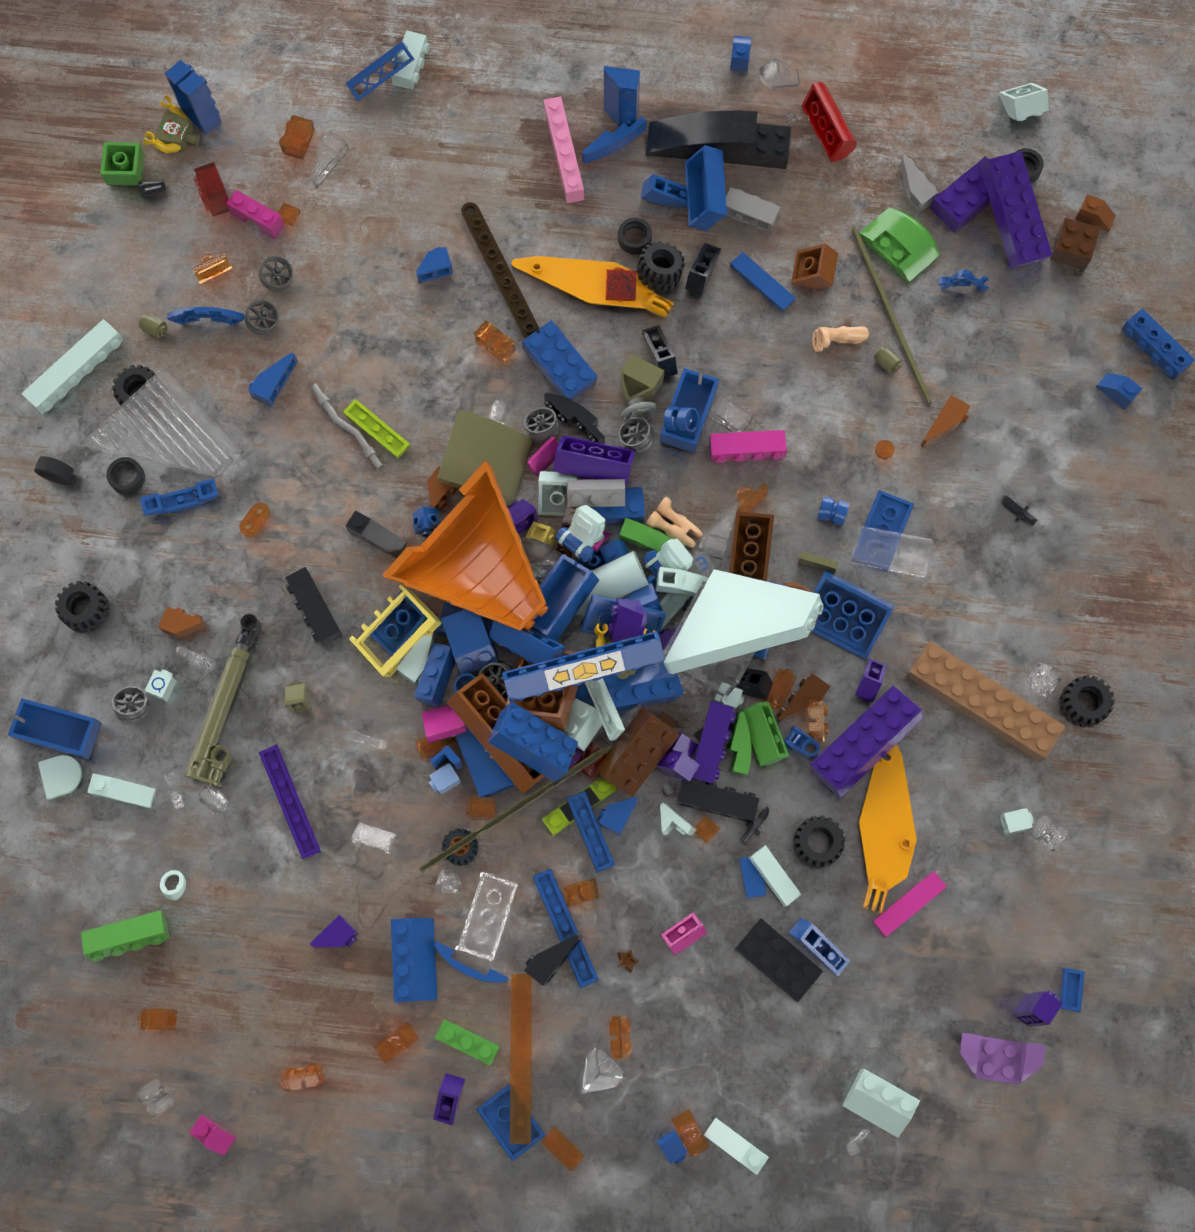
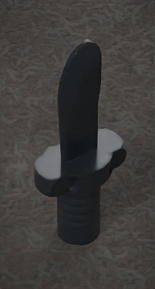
[1003,495,1038,526]
[739,807,769,844]

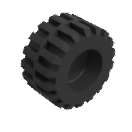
[636,241,685,292]
[112,365,164,416]
[55,581,110,633]
[1059,675,1115,727]
[793,815,846,868]

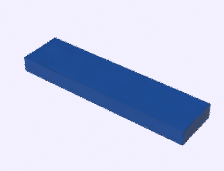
[730,252,796,312]
[566,791,615,873]

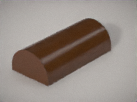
[729,511,774,582]

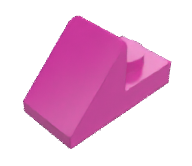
[189,1115,236,1156]

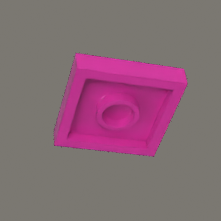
[421,705,466,743]

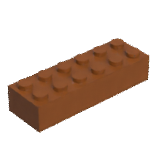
[447,673,544,794]

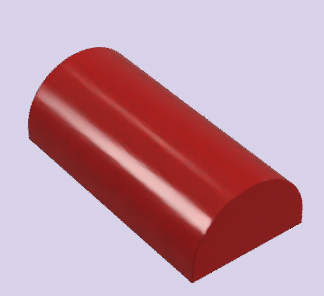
[801,82,857,163]

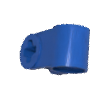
[783,726,820,760]

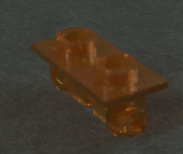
[764,668,797,710]
[808,698,829,742]
[415,735,458,759]
[609,1016,632,1059]
[280,1064,324,1091]
[541,1126,584,1172]

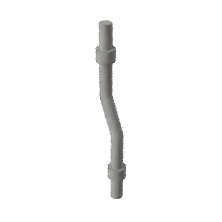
[310,384,383,470]

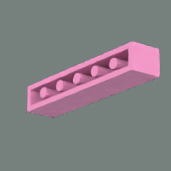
[544,96,584,203]

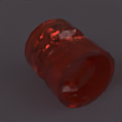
[576,742,607,780]

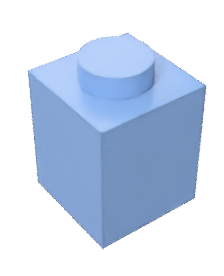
[429,763,461,795]

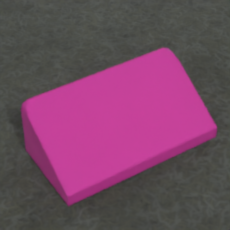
[527,436,559,476]
[661,912,707,955]

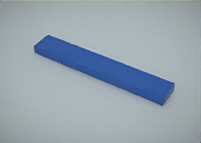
[532,868,599,989]

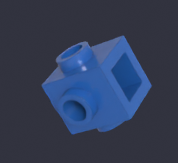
[413,506,441,537]

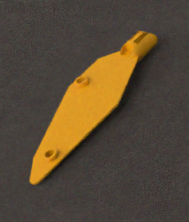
[511,256,674,319]
[859,744,917,913]

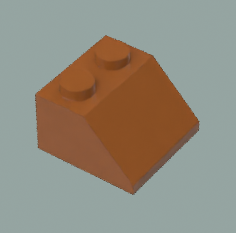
[791,243,838,289]

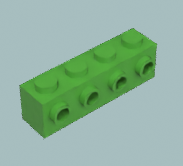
[81,910,170,962]

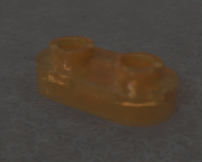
[239,502,271,538]

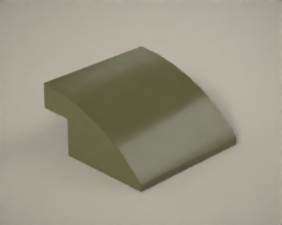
[437,409,533,508]

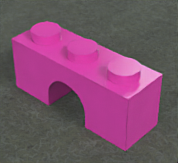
[226,190,285,239]

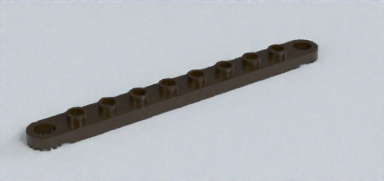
[461,202,540,340]

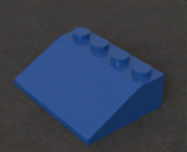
[811,571,895,659]
[602,651,684,712]

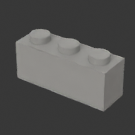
[726,187,780,233]
[567,479,625,507]

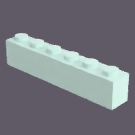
[21,319,123,414]

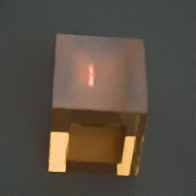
[467,797,496,820]

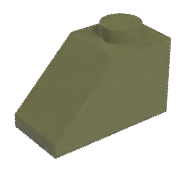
[285,682,312,713]

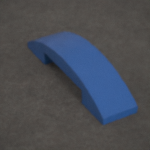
[140,478,219,516]
[434,941,509,983]

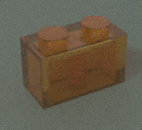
[279,115,315,160]

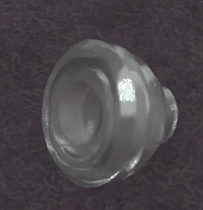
[434,867,461,894]

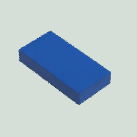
[739,857,767,899]
[1059,968,1085,1013]

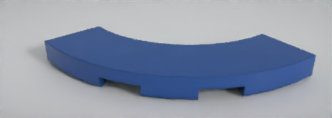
[167,307,244,326]

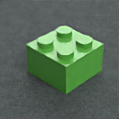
[100,142,145,186]

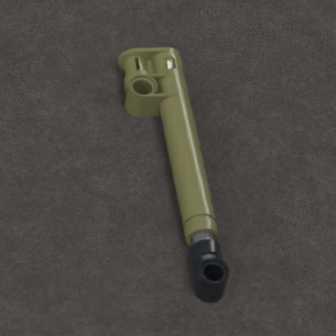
[184,614,261,788]

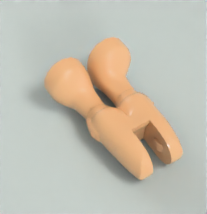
[812,326,869,352]
[646,496,703,549]

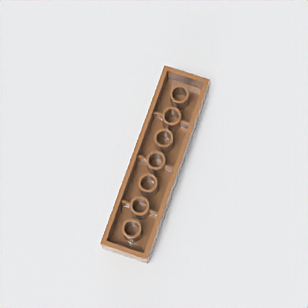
[906,641,1065,763]

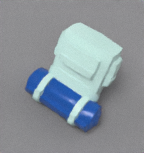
[555,505,606,562]
[642,539,694,578]

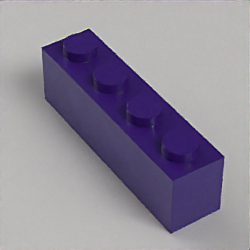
[692,700,737,783]
[1011,990,1063,1027]

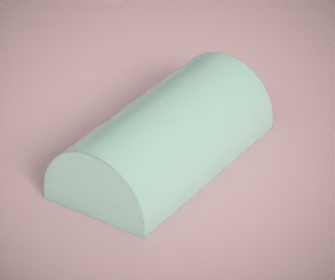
[577,551,648,618]

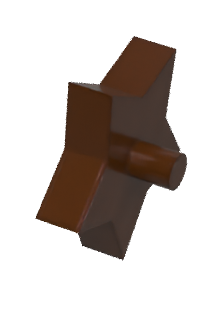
[617,950,639,973]

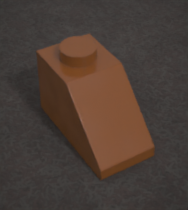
[1075,194,1116,232]

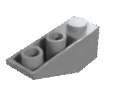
[900,154,939,213]

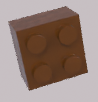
[1050,218,1100,269]

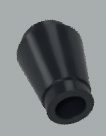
[138,180,166,198]

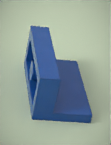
[430,745,464,771]

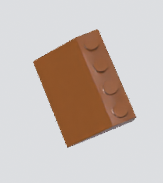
[505,650,579,731]

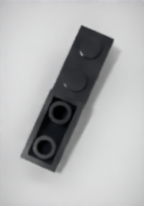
[544,392,605,444]

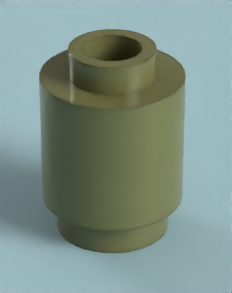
[139,314,168,338]
[874,346,902,373]

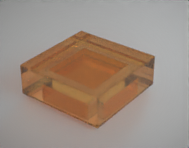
[278,203,300,227]
[695,815,721,844]

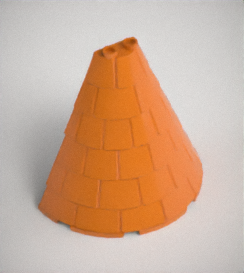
[383,461,549,631]

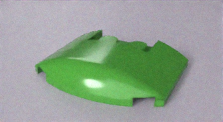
[859,207,940,283]

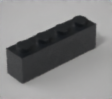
[285,567,343,646]
[676,778,760,824]

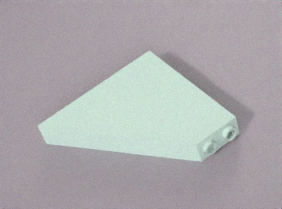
[663,569,823,674]

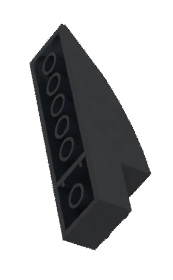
[646,110,791,169]

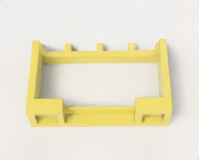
[349,583,442,677]

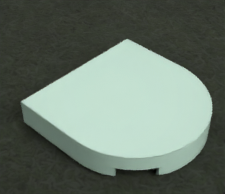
[38,755,83,800]

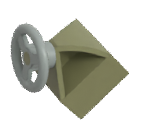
[620,354,664,421]

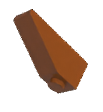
[921,395,970,448]

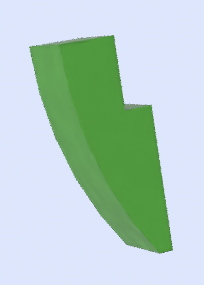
[619,518,672,552]
[726,712,751,776]

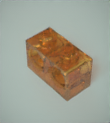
[474,320,515,363]
[138,1009,177,1031]

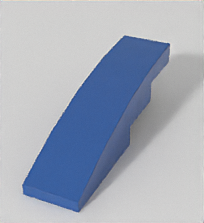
[582,116,647,164]

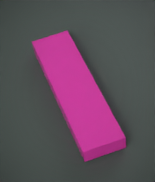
[872,871,947,937]

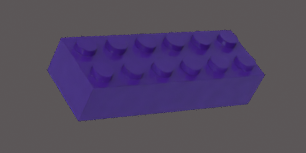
[980,151,1053,270]
[810,685,923,798]

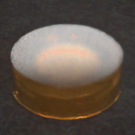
[875,440,895,460]

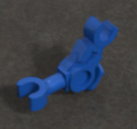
[938,269,989,292]

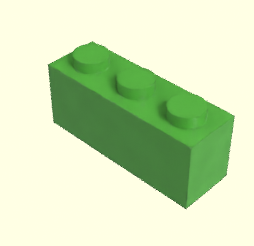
[740,702,789,766]
[435,1019,501,1066]

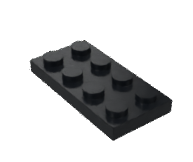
[735,918,823,1003]

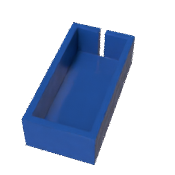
[164,59,221,135]
[685,145,727,231]
[522,320,598,401]
[660,368,719,453]
[532,554,599,642]
[8,698,102,760]
[488,702,578,782]

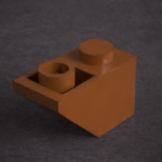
[427,466,457,510]
[158,606,207,638]

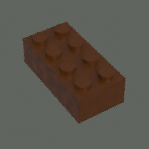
[596,706,680,797]

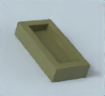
[798,551,839,574]

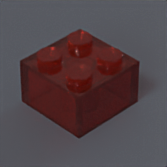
[193,162,229,217]

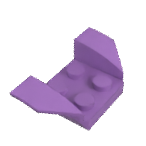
[960,1033,1045,1084]

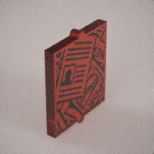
[606,268,637,302]

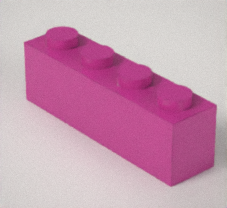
[709,430,787,463]

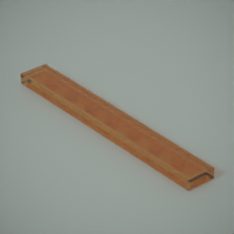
[510,974,532,1144]

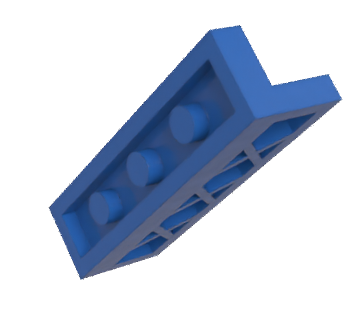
[346,41,415,101]

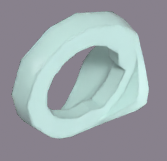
[160,870,186,901]

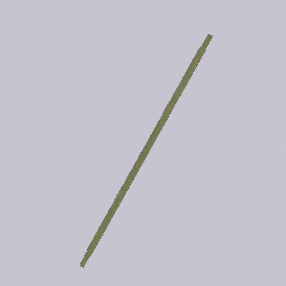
[852,226,932,404]
[419,746,610,872]

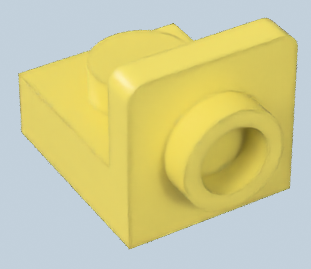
[525,521,557,551]

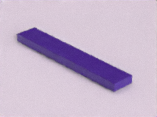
[259,744,322,860]

